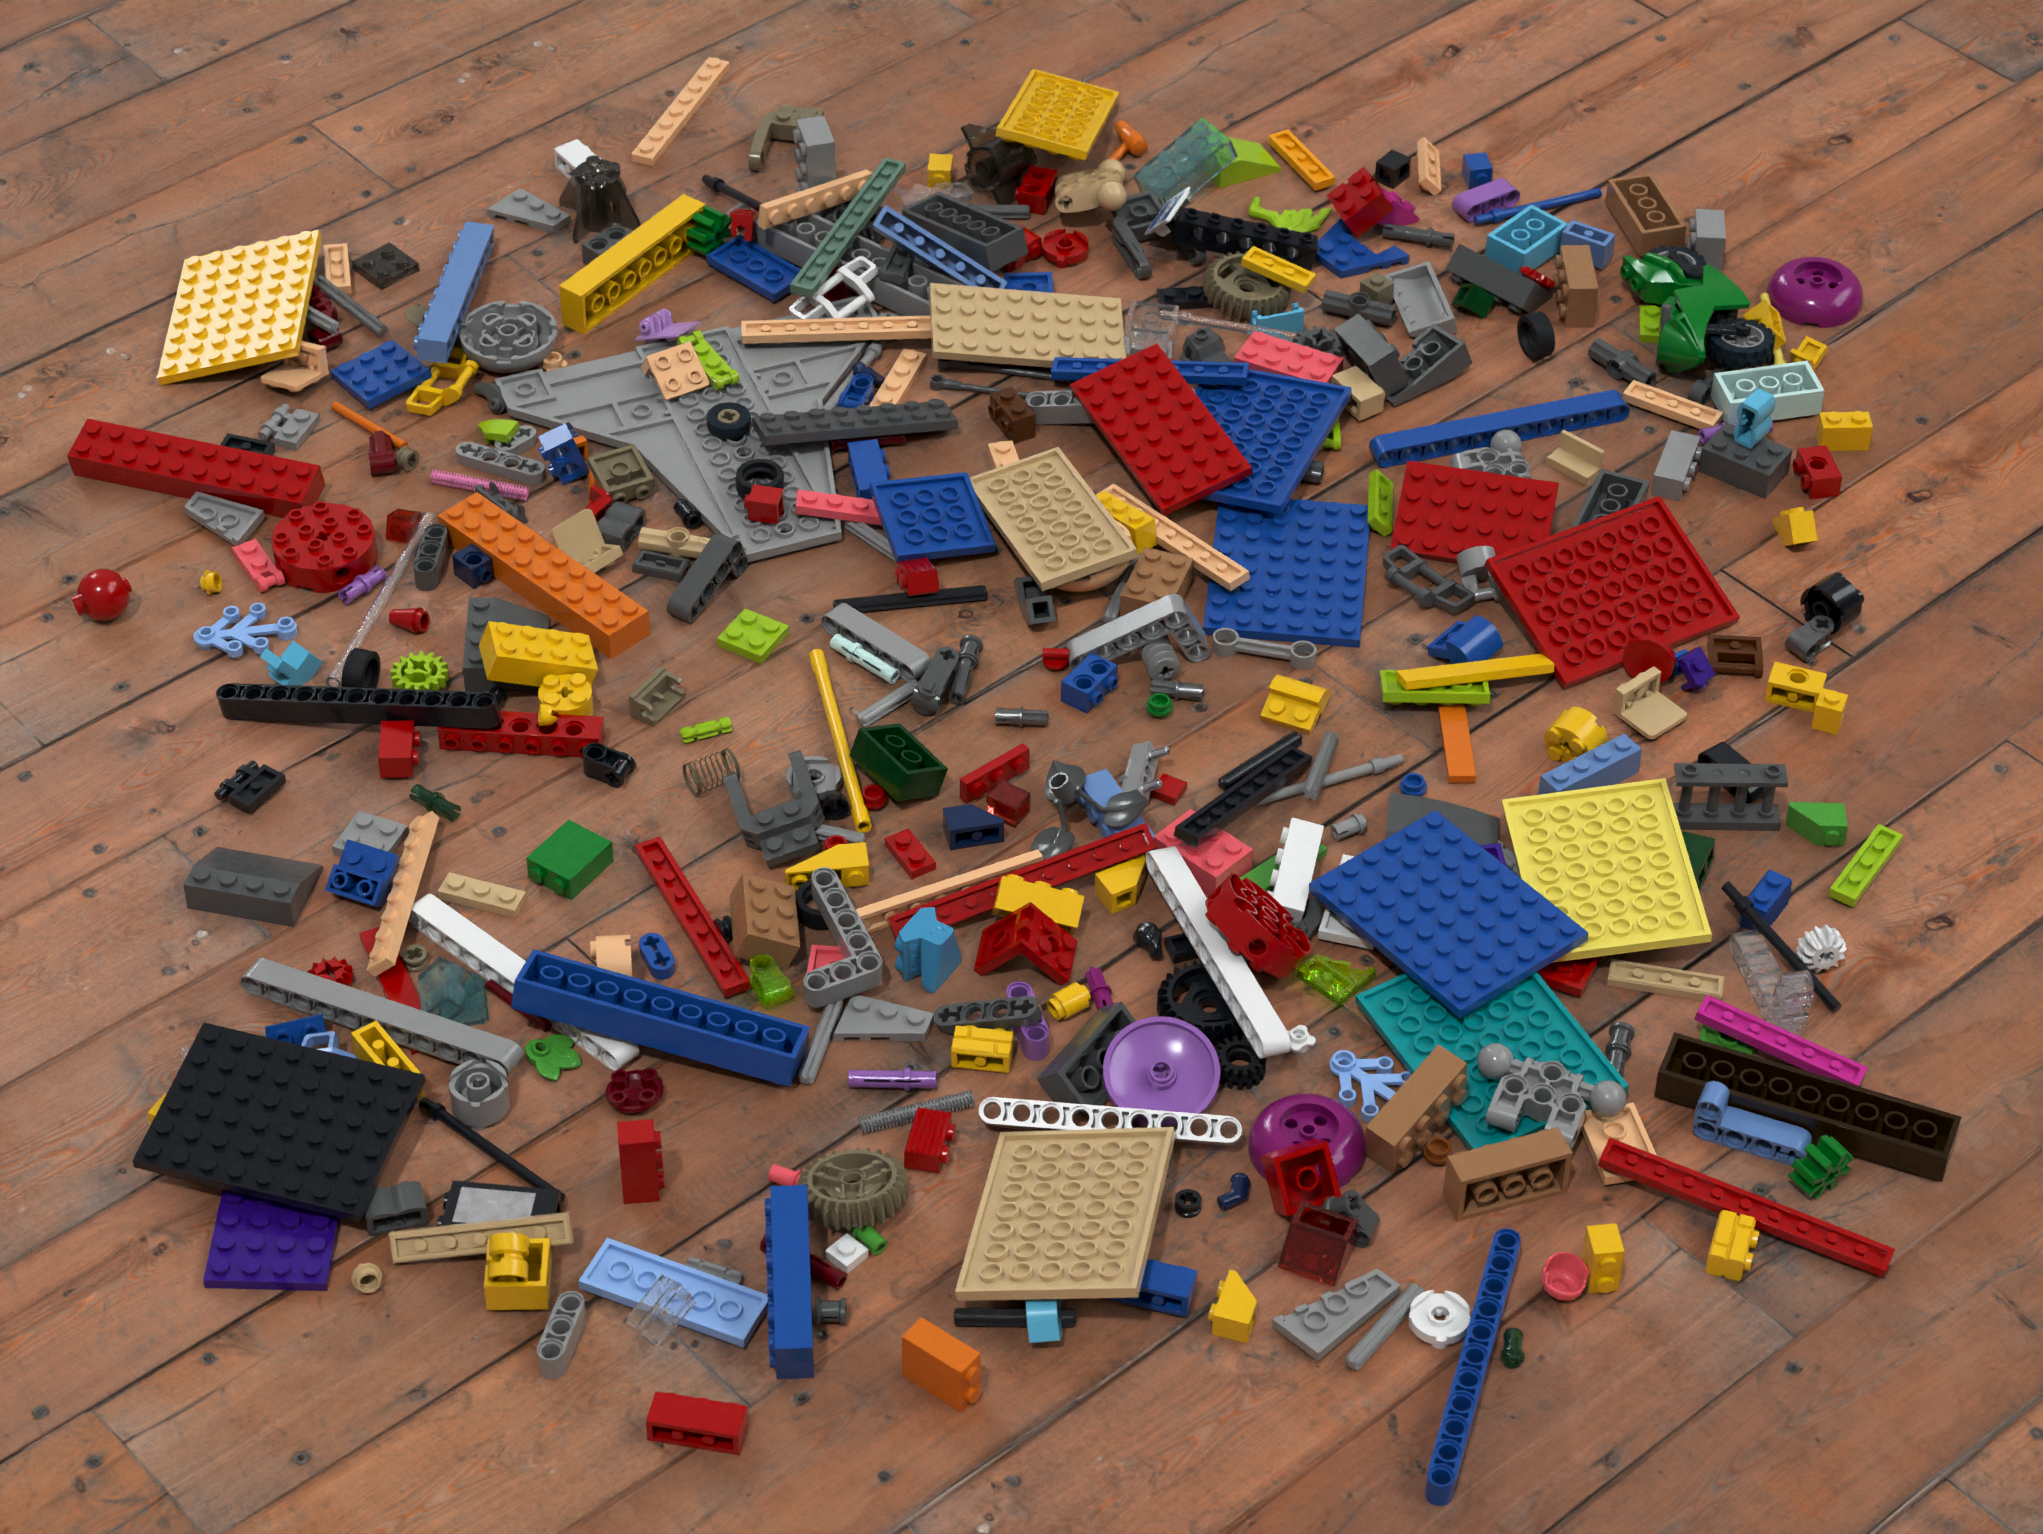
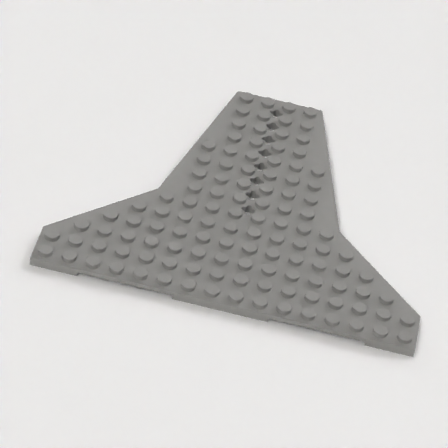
[494,296,878,562]

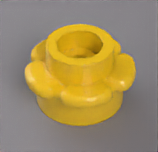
[200,570,222,596]

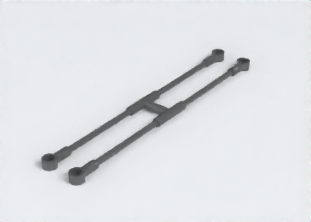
[930,359,1078,398]

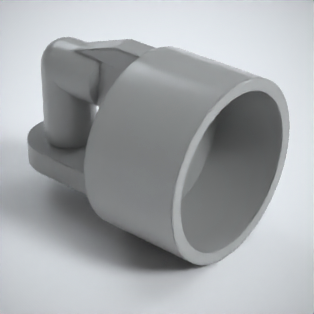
[1456,546,1500,602]

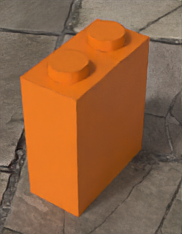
[902,1317,982,1412]

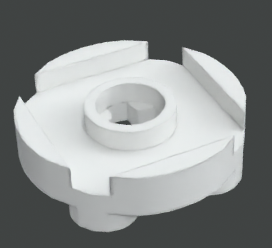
[1408,1290,1471,1349]

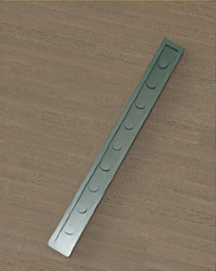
[790,157,906,298]

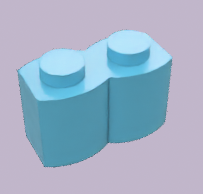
[1734,388,1775,449]

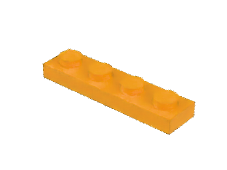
[1268,129,1335,191]

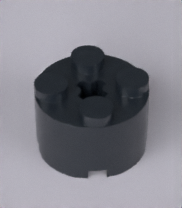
[1800,572,1864,634]

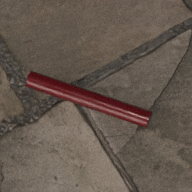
[485,979,552,1032]

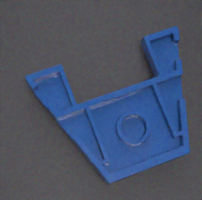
[1315,218,1409,279]

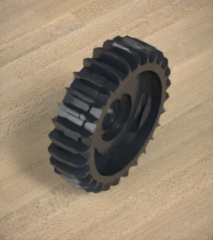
[1157,960,1245,1048]

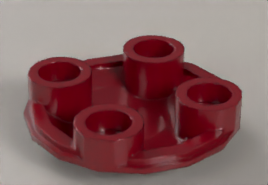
[605,1068,664,1113]

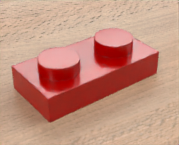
[884,828,936,879]

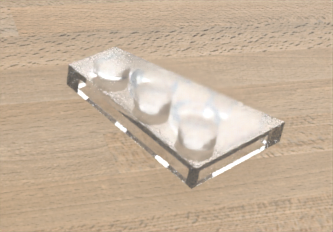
[893,182,974,209]

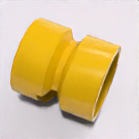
[488,1233,529,1282]

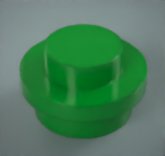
[1146,693,1173,717]

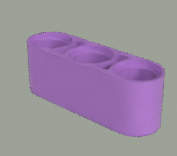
[1452,178,1520,222]
[1006,981,1049,1061]

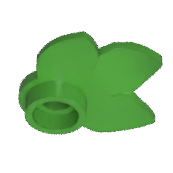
[524,1034,581,1081]

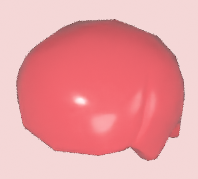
[1541,1251,1589,1301]

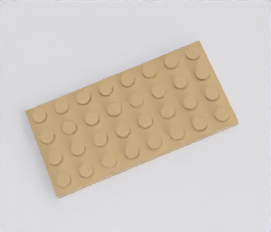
[929,283,1126,368]
[970,447,1138,591]

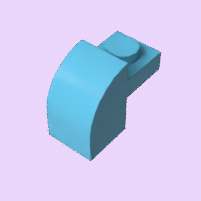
[260,641,323,686]
[1026,1299,1063,1343]

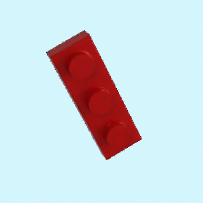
[960,743,1030,804]

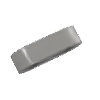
[495,425,537,455]

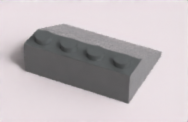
[463,597,550,692]
[183,847,323,927]

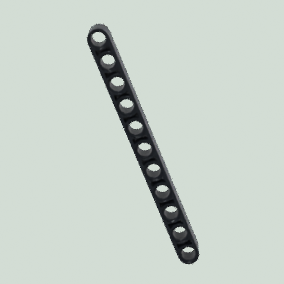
[216,683,501,729]

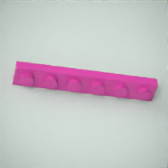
[1694,995,1868,1086]

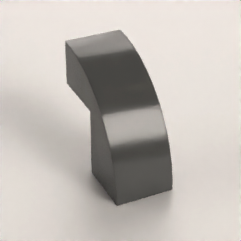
[1014,576,1056,625]

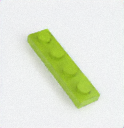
[1828,824,1903,907]

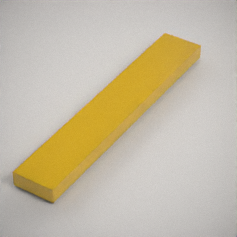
[1396,654,1555,691]

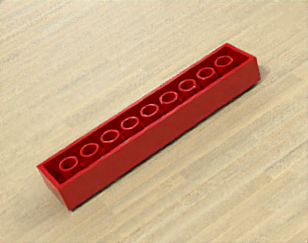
[67,418,325,518]

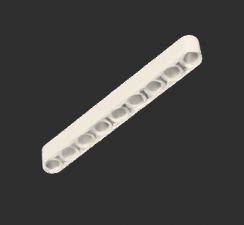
[979,1097,1243,1146]

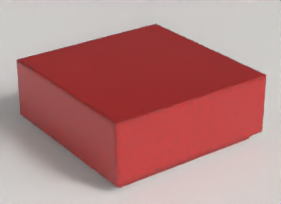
[1151,773,1187,806]

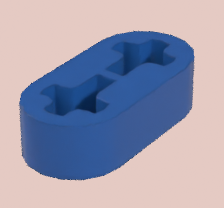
[639,933,675,980]

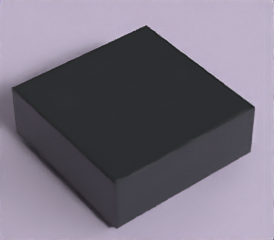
[1164,933,1199,964]

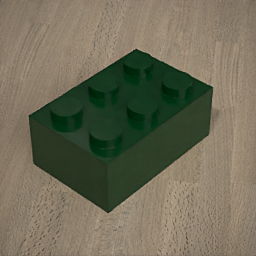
[849,723,948,801]

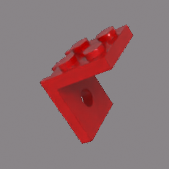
[974,902,1077,986]

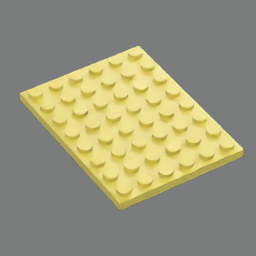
[1502,778,1712,963]

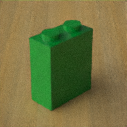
[526,819,614,900]

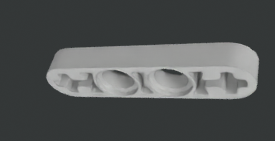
[455,442,546,485]

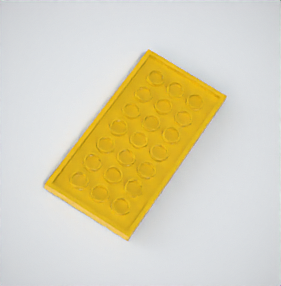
[995,69,1119,161]

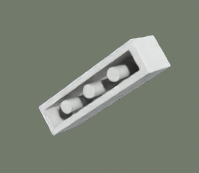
[1268,817,1324,925]

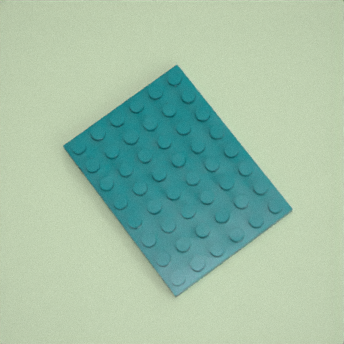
[1355,972,1629,1150]

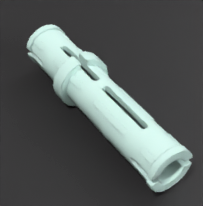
[830,634,901,684]

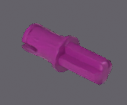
[1085,967,1113,1010]

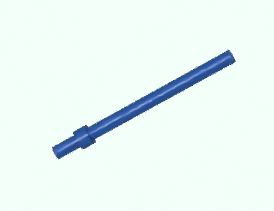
[1473,188,1602,225]

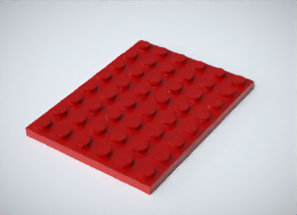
[1485,496,1740,689]

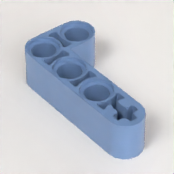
[1692,1081,1812,1166]

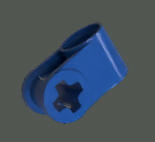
[838,373,874,409]

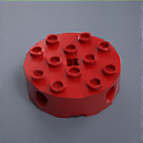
[271,501,378,593]
[1205,873,1312,980]

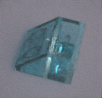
[418,956,489,1026]

